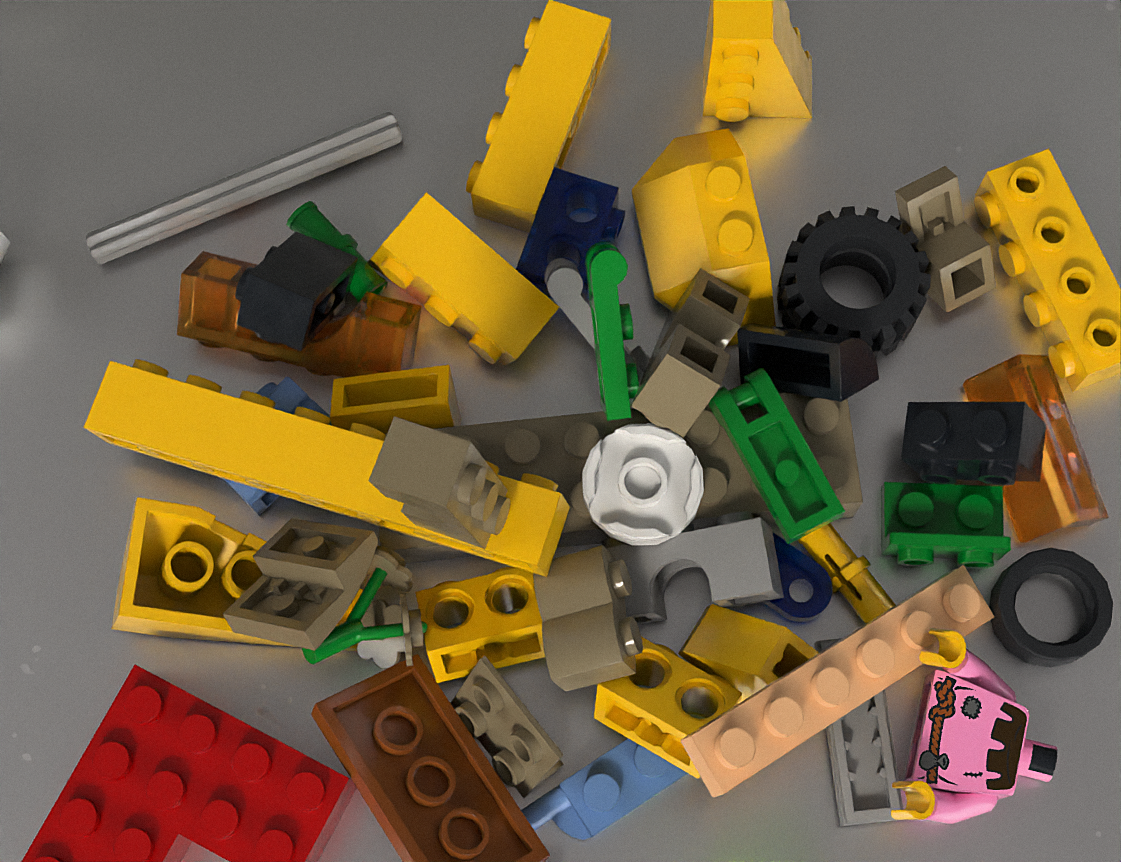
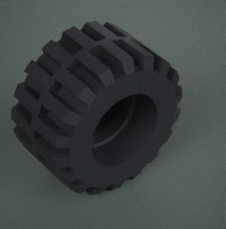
[777,206,931,358]

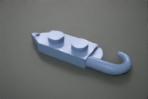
[521,739,688,840]

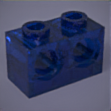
[516,167,626,299]

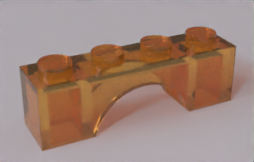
[177,251,422,378]

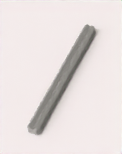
[86,112,402,264]

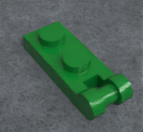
[585,241,639,421]
[709,368,845,544]

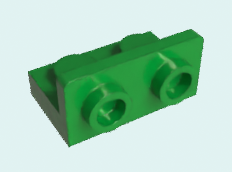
[881,482,1011,569]

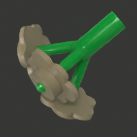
[302,546,428,669]

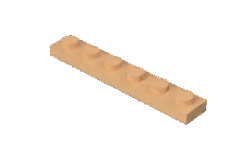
[680,565,995,797]

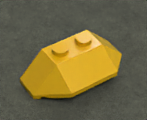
[631,128,776,346]

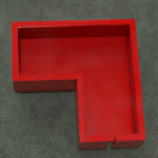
[21,664,357,862]

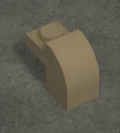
[895,166,996,313]

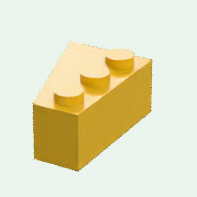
[703,0,812,122]
[368,192,559,366]

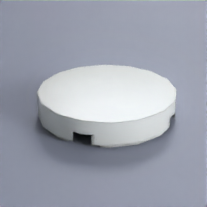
[582,423,704,546]

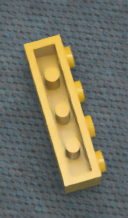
[974,148,1121,392]

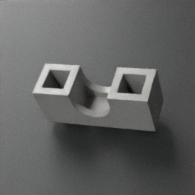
[601,512,784,625]

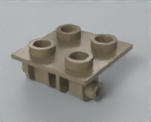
[450,656,564,798]

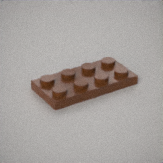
[311,654,550,862]

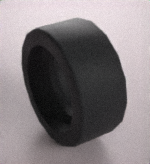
[989,548,1113,668]

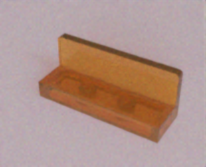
[963,354,1109,543]

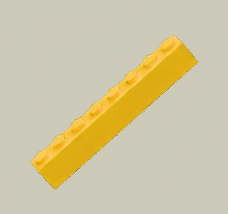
[84,359,570,577]

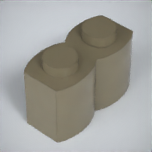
[533,545,643,692]

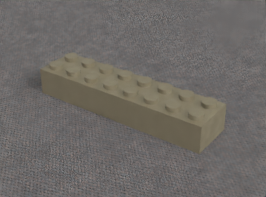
[379,392,863,563]

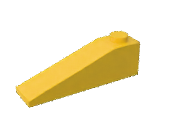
[111,497,363,651]

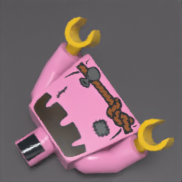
[891,628,1057,824]

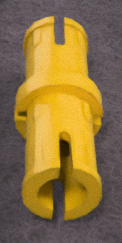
[797,523,896,624]

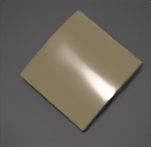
[223,518,378,651]

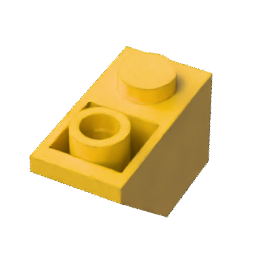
[678,604,819,702]

